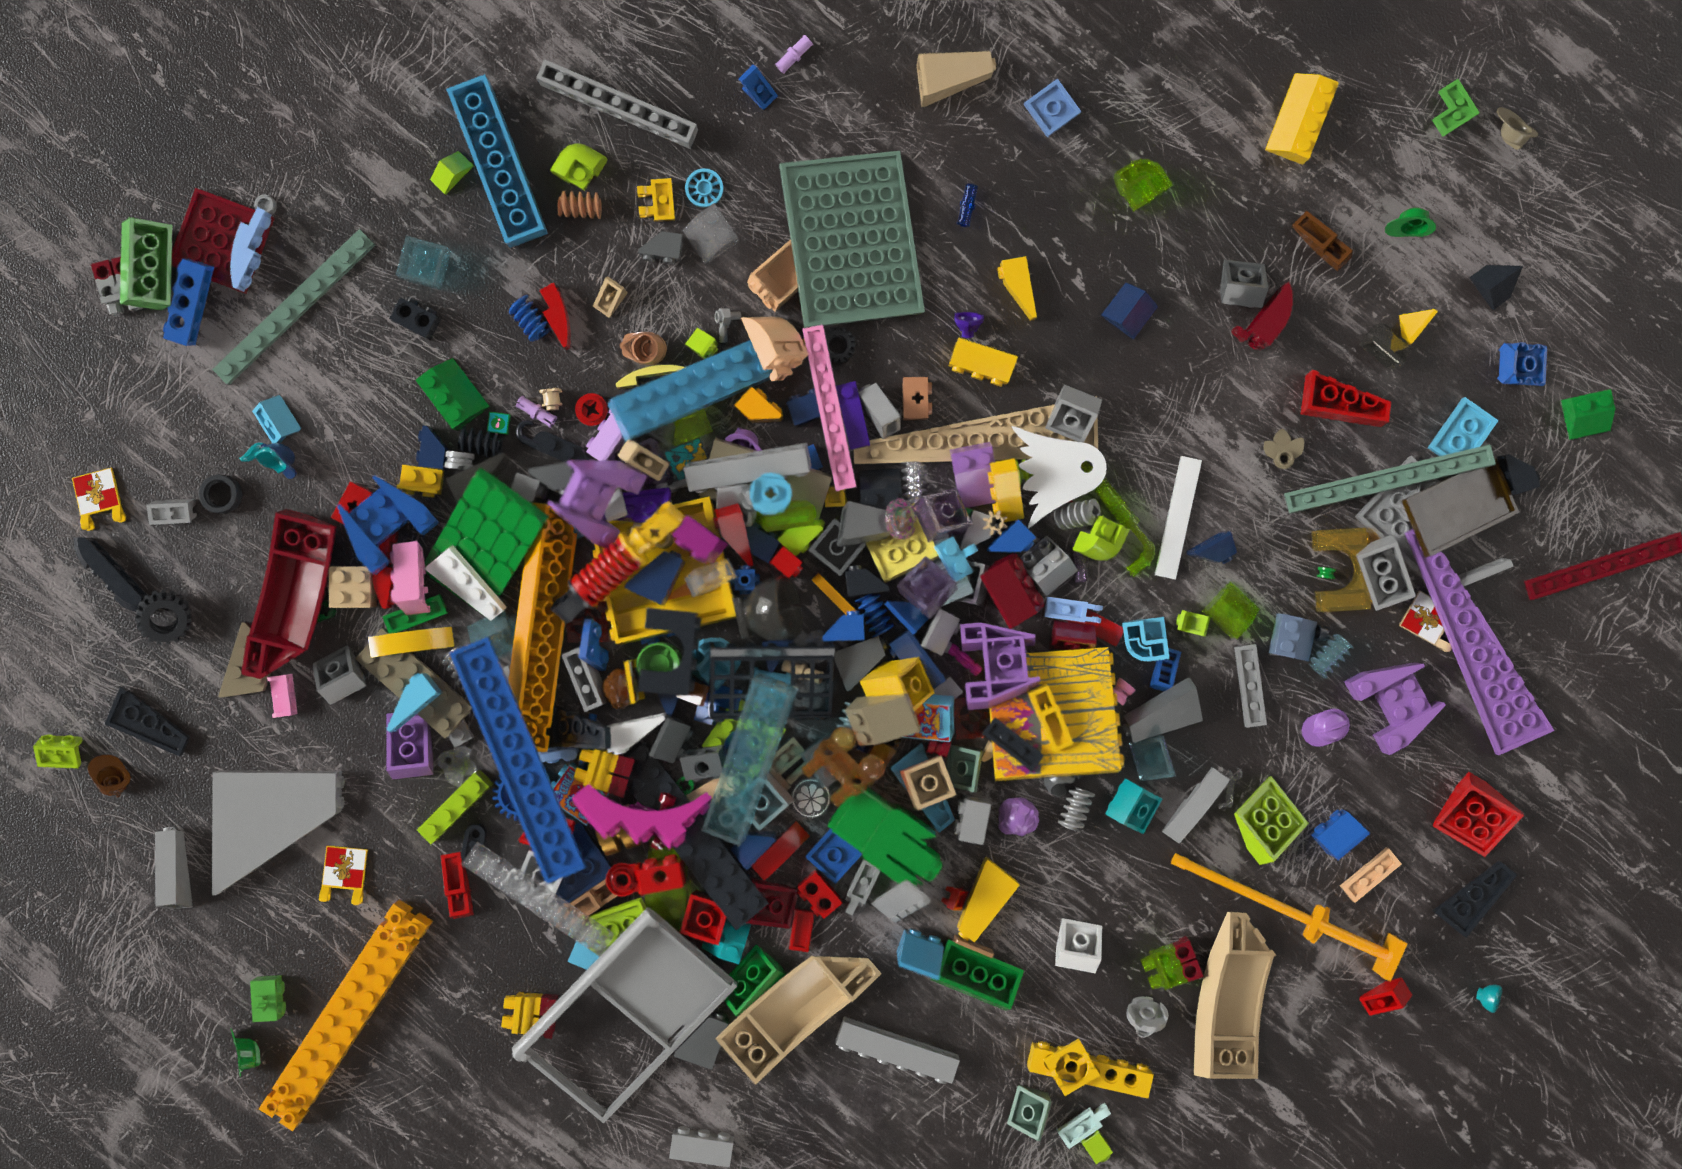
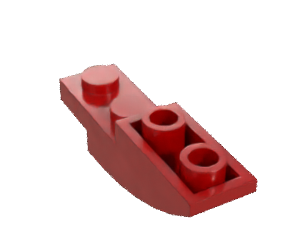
[372,531,399,609]

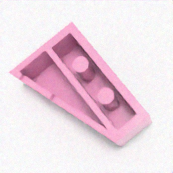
[390,541,431,615]

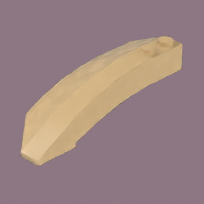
[715,956,882,1085]

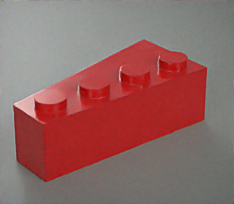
[1301,370,1391,427]

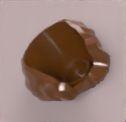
[602,668,631,709]

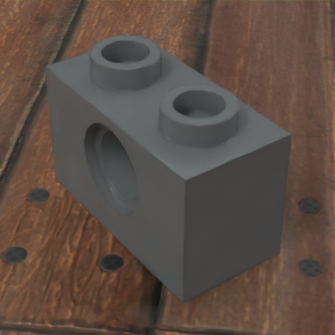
[680,745,729,782]

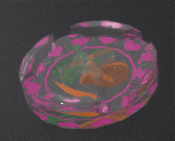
[885,498,916,540]

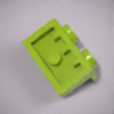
[33,734,83,768]

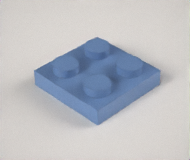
[1024,78,1081,138]

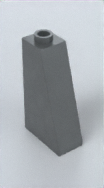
[1122,678,1203,743]

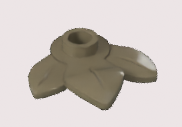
[1264,428,1304,469]

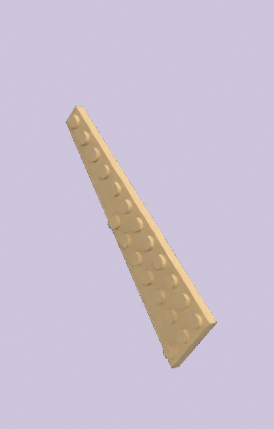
[854,396,1098,464]

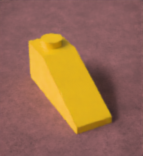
[997,256,1037,321]

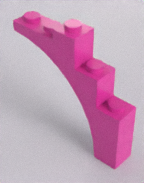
[573,784,712,850]

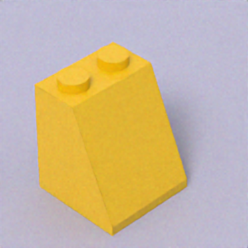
[860,657,934,711]

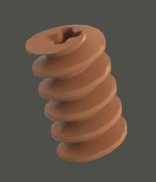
[558,191,602,219]

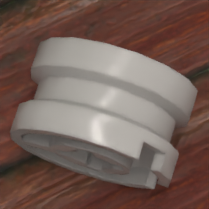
[444,451,475,471]

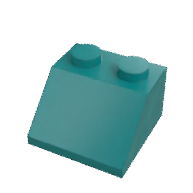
[1105,779,1163,834]

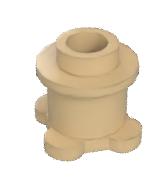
[539,388,562,411]

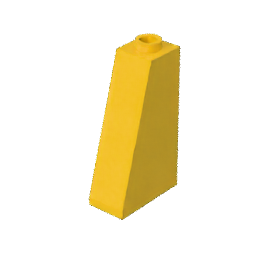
[957,857,1020,943]

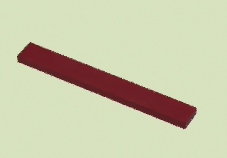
[1524,532,1682,600]

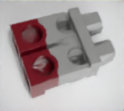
[91,257,143,315]

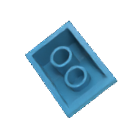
[896,928,944,980]

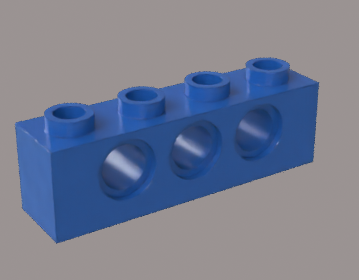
[163,259,214,346]

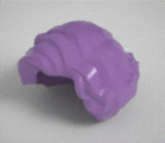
[998,797,1039,837]

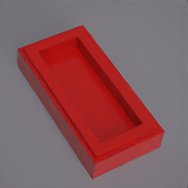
[789,908,815,953]

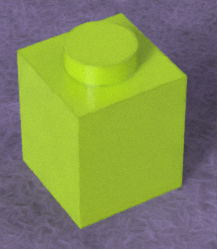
[1081,1130,1113,1164]

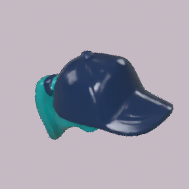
[240,443,297,479]

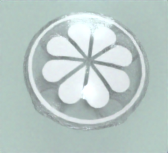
[791,778,831,818]

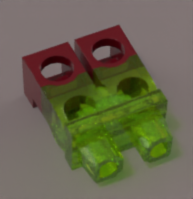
[1141,936,1204,990]

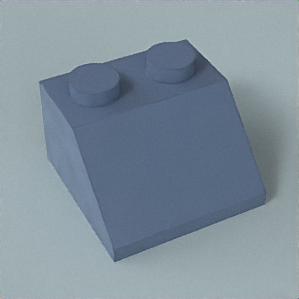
[1268,613,1317,661]

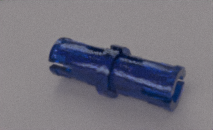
[957,184,978,227]

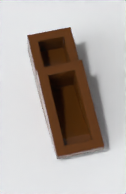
[1292,211,1353,271]

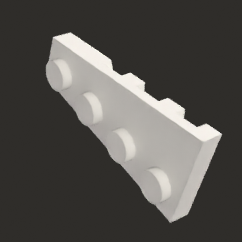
[424,545,507,621]

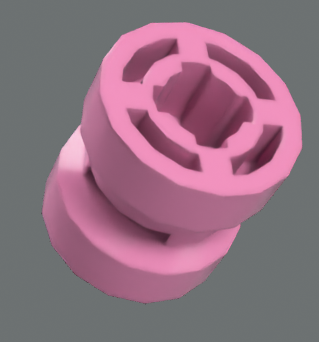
[1113,678,1136,706]

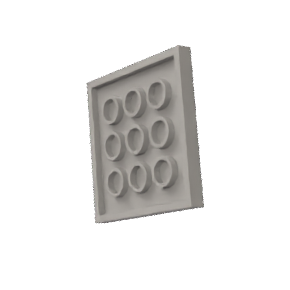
[1355,456,1440,571]

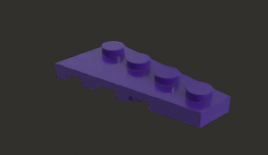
[602,487,671,524]

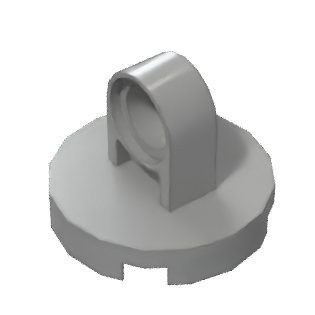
[1126,996,1168,1037]

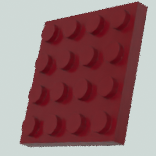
[171,188,275,294]

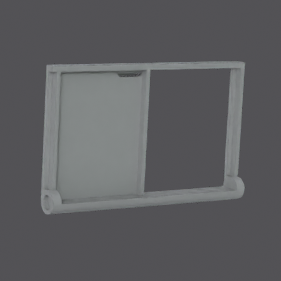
[512,908,737,1123]

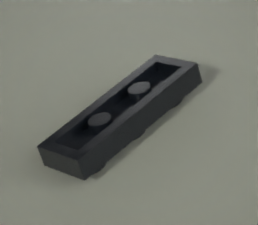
[982,717,1045,772]

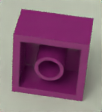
[672,515,728,564]

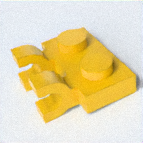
[637,178,675,222]

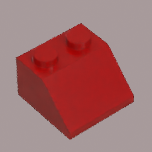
[680,890,727,945]

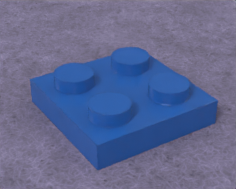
[805,828,862,884]

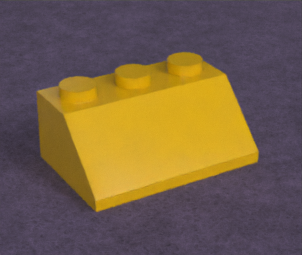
[949,338,1018,387]

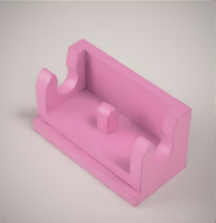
[267,674,298,718]

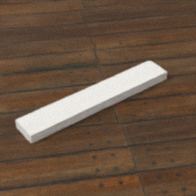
[1155,456,1202,579]

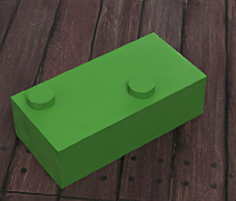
[120,217,172,310]

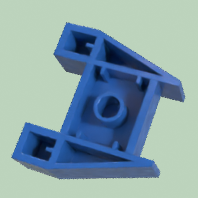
[337,475,440,575]

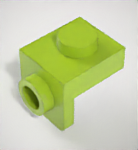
[1176,610,1210,637]

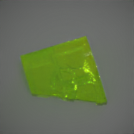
[672,409,713,446]

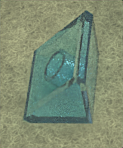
[467,610,515,656]
[1129,734,1176,781]

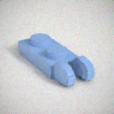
[1044,597,1103,623]
[538,746,579,763]

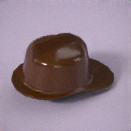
[88,754,131,798]

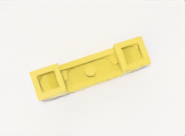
[616,365,686,390]

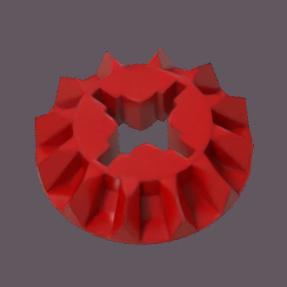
[575,393,608,426]

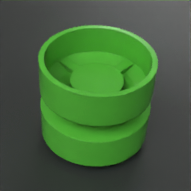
[636,642,682,676]

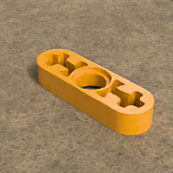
[812,573,860,615]

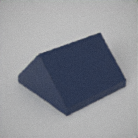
[1101,283,1158,339]

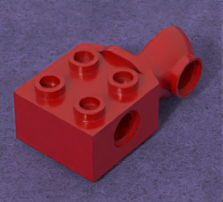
[606,854,687,896]

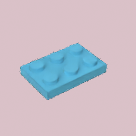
[1428,397,1499,456]

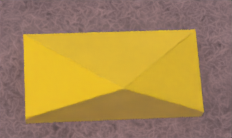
[1399,309,1438,346]

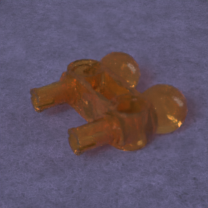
[802,726,885,807]

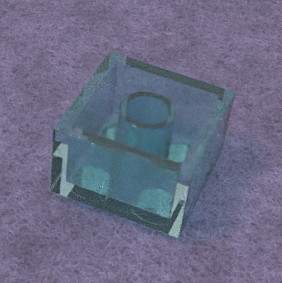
[395,236,451,290]

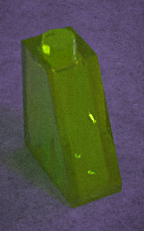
[756,500,816,532]

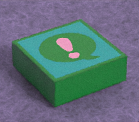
[487,412,511,435]

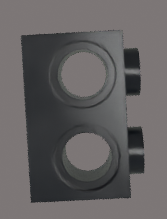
[389,297,441,340]

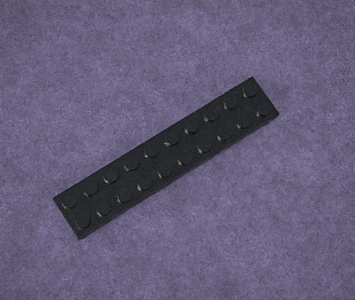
[617,742,769,930]

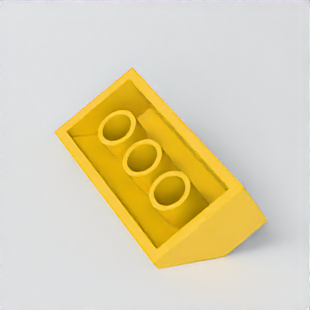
[1265,73,1339,165]

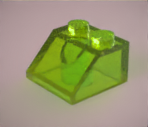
[1203,581,1260,639]

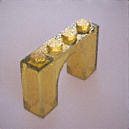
[1312,528,1373,612]

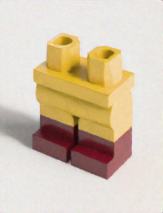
[573,749,635,798]
[501,992,559,1039]

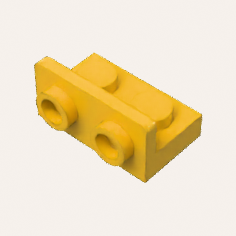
[396,465,444,498]

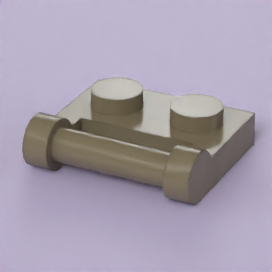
[763,737,809,791]

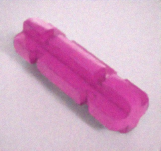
[948,644,982,676]

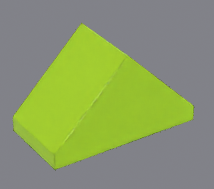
[430,151,473,195]

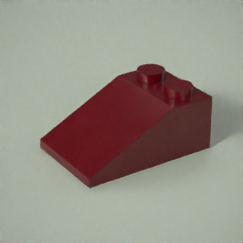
[746,877,799,929]

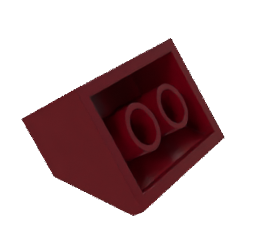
[980,552,1045,629]

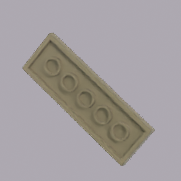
[356,628,473,739]

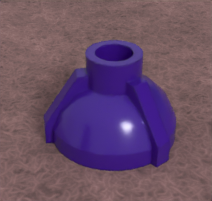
[954,312,984,338]

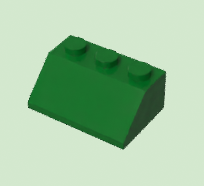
[416,358,490,431]
[724,945,787,1017]

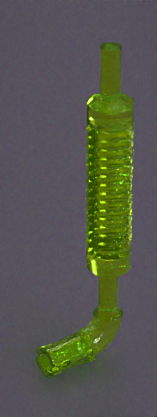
[1081,461,1156,577]

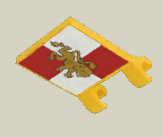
[72,468,126,531]
[624,659,645,704]
[319,846,368,905]

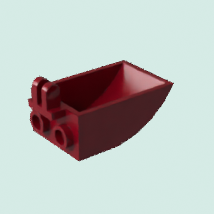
[1231,281,1293,350]

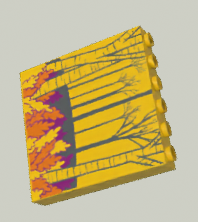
[989,647,1124,781]

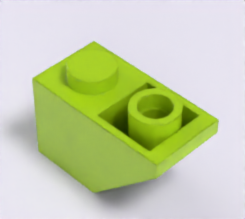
[685,328,719,359]
[778,520,825,556]

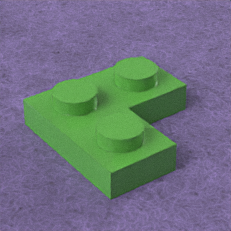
[1432,79,1480,137]

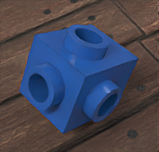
[731,565,760,594]

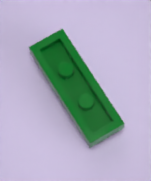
[382,594,448,634]

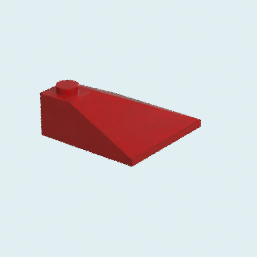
[1433,772,1524,857]

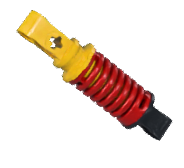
[551,502,684,623]

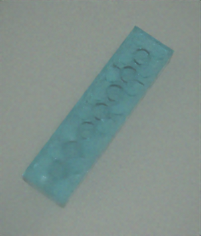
[702,673,798,846]

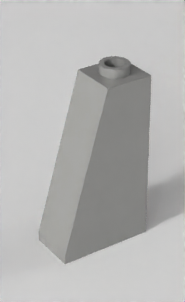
[155,827,192,910]

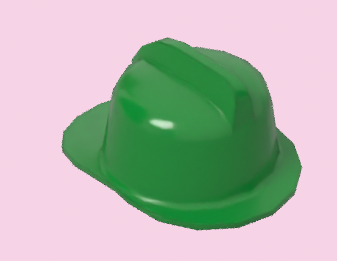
[1385,208,1436,237]
[230,1028,260,1077]

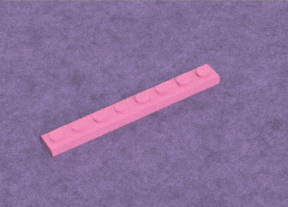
[803,325,856,491]

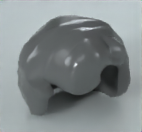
[1044,775,1081,798]

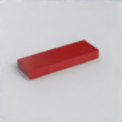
[1066,609,1124,647]

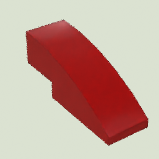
[539,282,571,350]
[751,821,810,881]
[441,852,474,919]

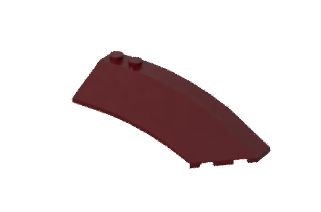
[241,509,336,679]

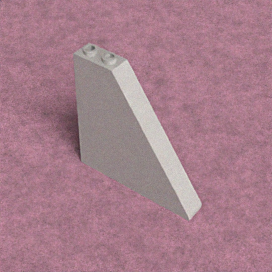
[212,770,345,895]

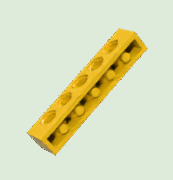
[1027,1041,1154,1098]

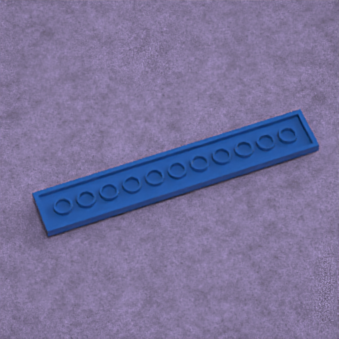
[449,636,586,884]

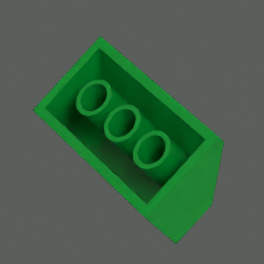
[931,940,1024,1011]

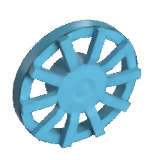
[685,168,723,208]

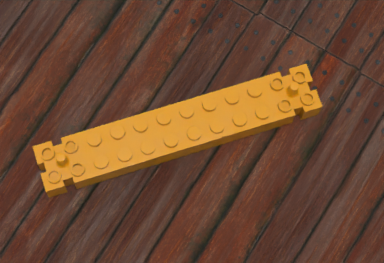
[508,502,577,752]
[259,899,433,1131]

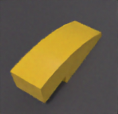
[1027,684,1074,752]

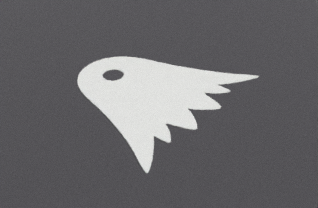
[1012,426,1106,528]

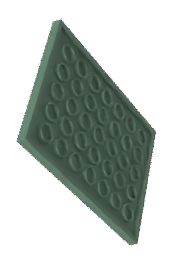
[779,151,925,328]

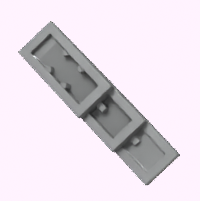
[1162,767,1230,843]

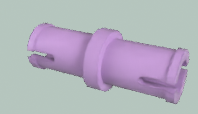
[775,35,813,73]
[516,396,557,428]

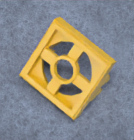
[1044,1039,1100,1096]

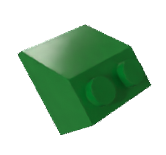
[1561,389,1615,440]

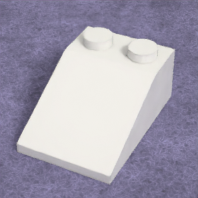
[607,713,668,755]

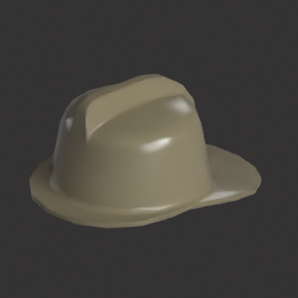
[1497,107,1538,150]

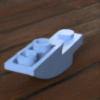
[231,207,271,292]

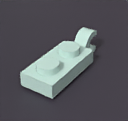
[1057,1103,1111,1149]

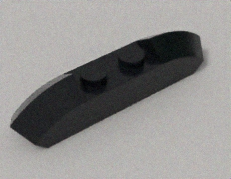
[74,537,147,612]

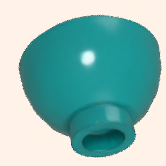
[1476,985,1502,1013]

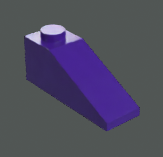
[835,381,870,450]

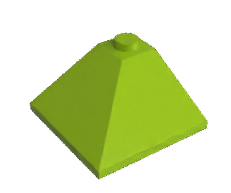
[1234,776,1309,865]

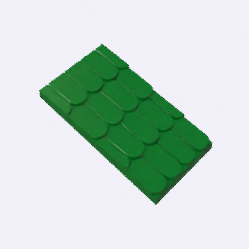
[425,468,549,615]

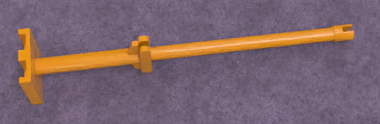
[1171,853,1407,981]

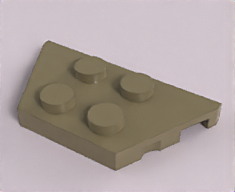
[218,622,271,698]

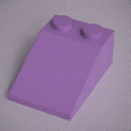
[950,442,995,508]
[386,713,433,779]

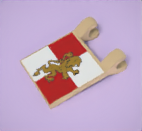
[1399,591,1452,652]

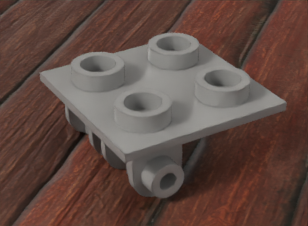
[716,484,757,527]

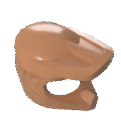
[620,332,667,365]

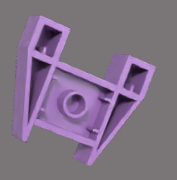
[548,461,647,548]
[960,623,1040,710]
[1344,663,1445,755]

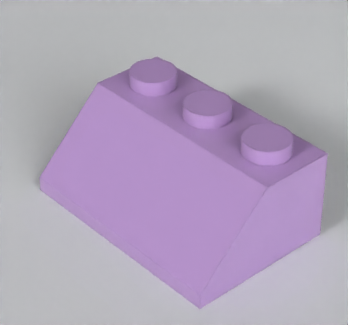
[586,410,625,461]

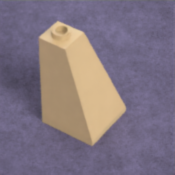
[916,51,996,107]

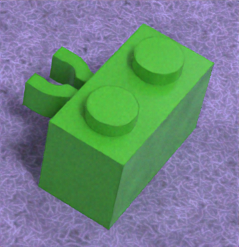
[250,975,286,1022]

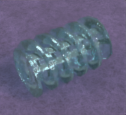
[1309,634,1354,679]

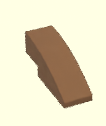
[559,879,617,927]

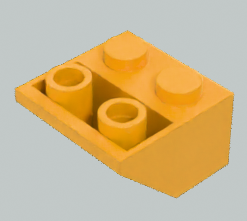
[735,387,783,423]

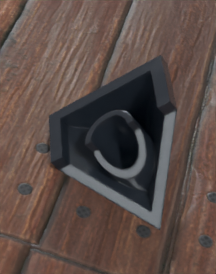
[1469,265,1523,310]

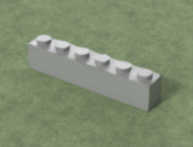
[684,443,812,493]
[836,1017,960,1084]

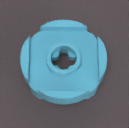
[750,473,792,515]

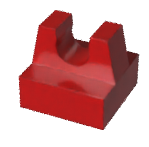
[941,886,969,911]

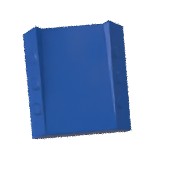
[1497,342,1547,386]

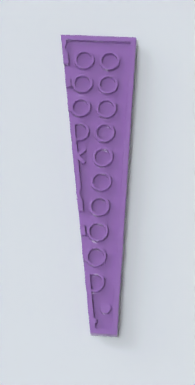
[1404,529,1554,755]

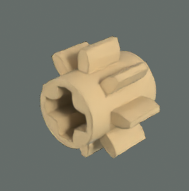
[982,511,1008,535]

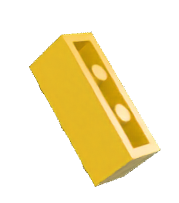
[987,458,1024,522]

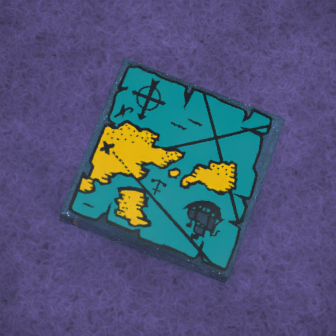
[663,436,709,482]

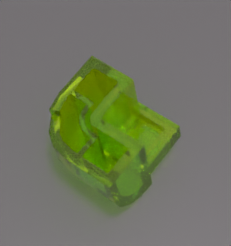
[1114,158,1173,212]

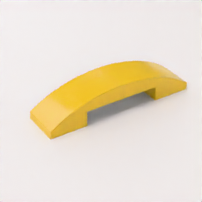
[368,627,454,658]

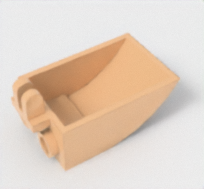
[747,239,799,312]
[741,317,808,381]

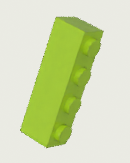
[417,769,494,844]

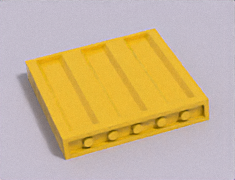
[591,496,738,645]

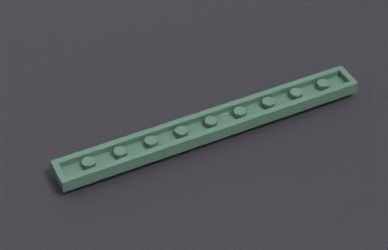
[212,229,375,385]
[1284,444,1496,514]

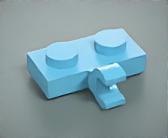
[934,537,978,583]

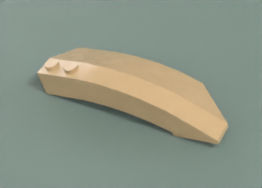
[1194,912,1276,1079]

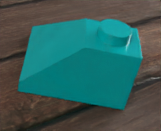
[701,918,751,964]

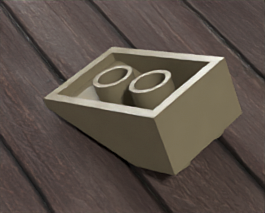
[845,694,921,745]

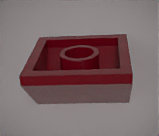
[1049,620,1097,650]

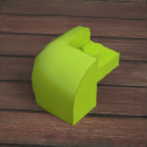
[550,143,608,191]
[1072,515,1130,561]

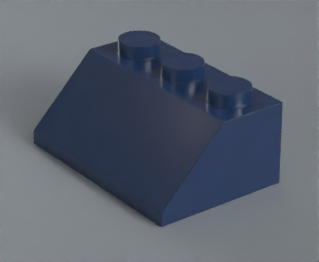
[888,629,946,689]

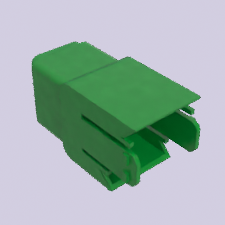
[828,783,942,888]

